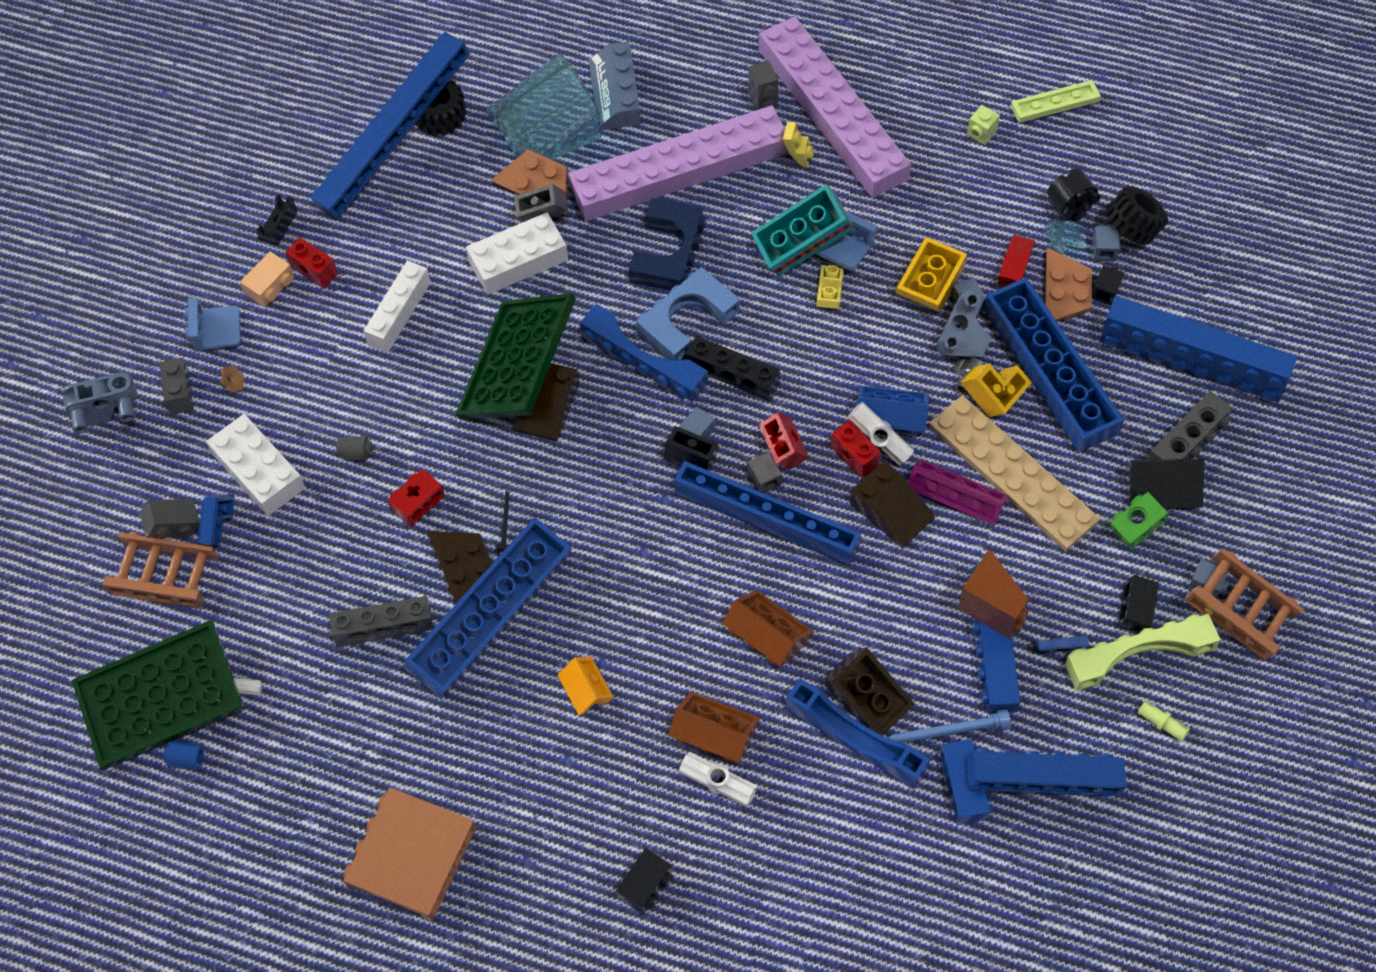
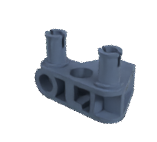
[937,288,991,359]
[62,372,137,434]

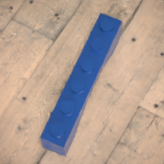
[580,303,708,402]
[785,678,930,789]

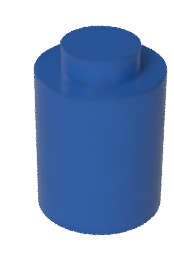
[163,741,205,770]

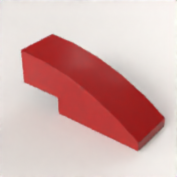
[997,234,1035,287]

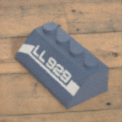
[589,41,641,130]

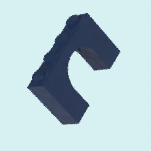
[629,197,707,291]

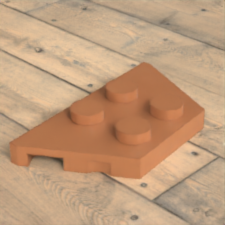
[492,150,568,216]
[1045,248,1092,321]

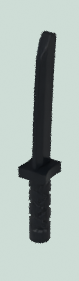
[496,491,510,557]

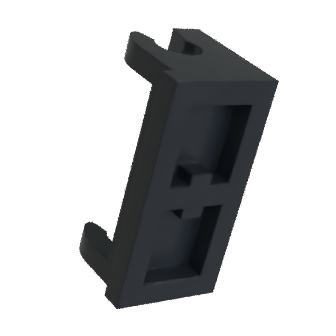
[257,194,298,246]
[1117,575,1159,632]

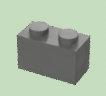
[748,60,778,110]
[514,184,568,222]
[160,357,194,415]
[139,499,200,539]

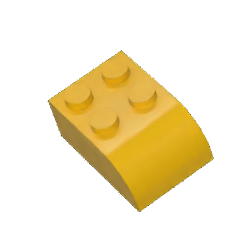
[896,237,967,312]

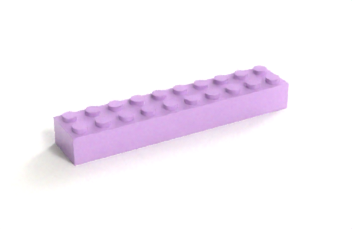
[759,16,911,198]
[568,105,789,222]

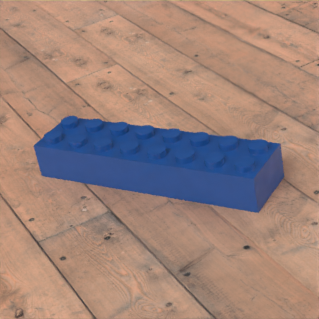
[983,277,1124,452]
[1099,295,1298,402]
[404,517,572,700]

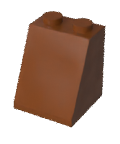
[958,550,1029,639]

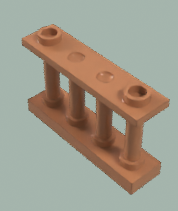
[102,532,218,609]
[1184,548,1304,660]

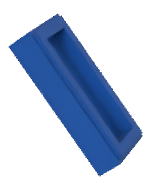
[1034,636,1089,651]

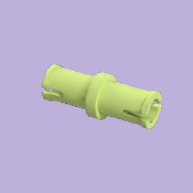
[1138,700,1191,742]

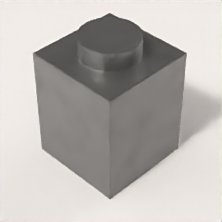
[748,452,782,493]

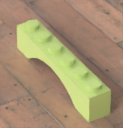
[1065,614,1220,691]

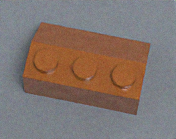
[722,589,815,667]
[668,691,760,763]

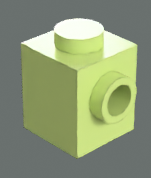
[967,105,1000,145]

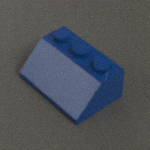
[855,385,929,435]

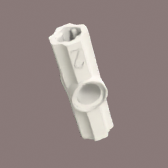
[848,401,914,466]
[679,752,758,807]

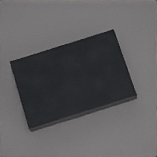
[1129,459,1205,508]

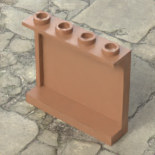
[343,787,477,923]

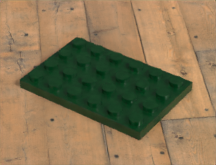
[455,293,576,420]
[71,620,245,770]

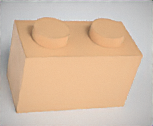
[240,252,294,308]

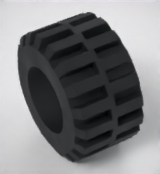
[415,80,466,136]
[1106,186,1168,245]

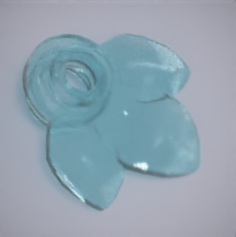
[1045,220,1085,255]

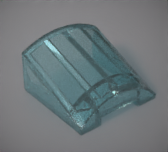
[486,53,601,160]

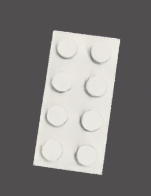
[466,212,568,295]
[206,414,305,517]

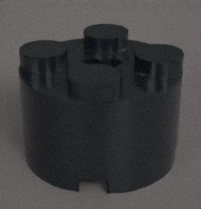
[1046,169,1101,221]

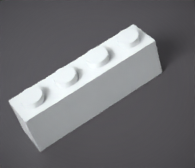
[364,261,431,353]

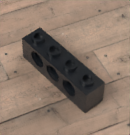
[686,336,780,401]

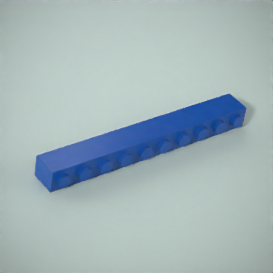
[310,31,470,220]

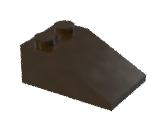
[513,363,579,442]
[850,460,935,549]
[822,647,915,736]

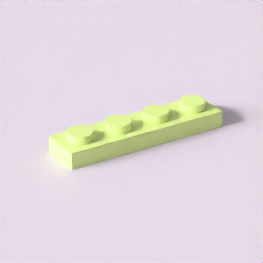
[1011,80,1101,123]

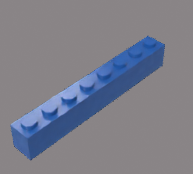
[674,461,861,565]

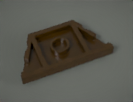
[428,531,492,604]

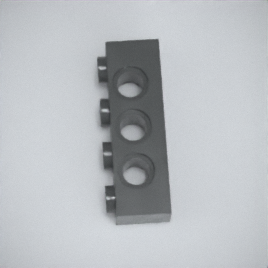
[1148,391,1233,460]
[329,596,434,648]

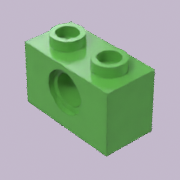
[1111,492,1168,550]

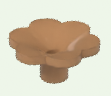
[220,365,244,393]

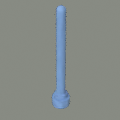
[889,709,1011,743]

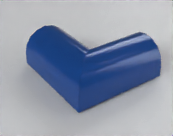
[198,494,235,545]

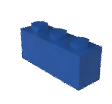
[939,739,993,825]

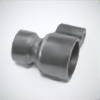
[953,357,985,396]

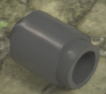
[336,437,373,460]

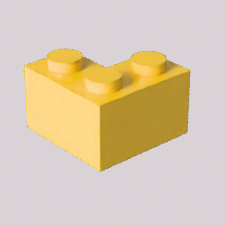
[960,363,1032,417]

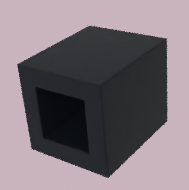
[1092,265,1125,306]

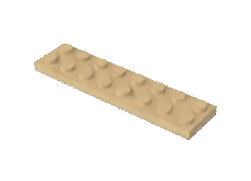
[929,395,1100,552]

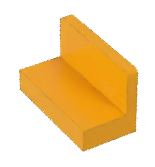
[558,657,614,715]

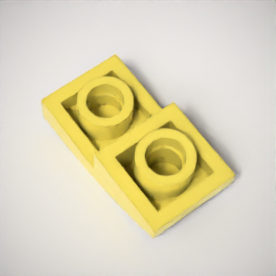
[783,122,814,168]
[816,265,844,309]

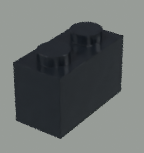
[663,426,719,471]
[616,848,673,915]

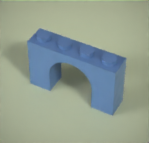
[636,267,740,360]

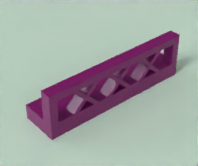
[908,459,1008,525]

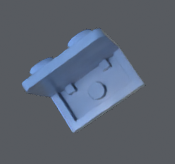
[816,212,877,271]
[185,297,241,351]

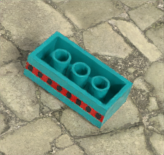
[751,184,855,277]

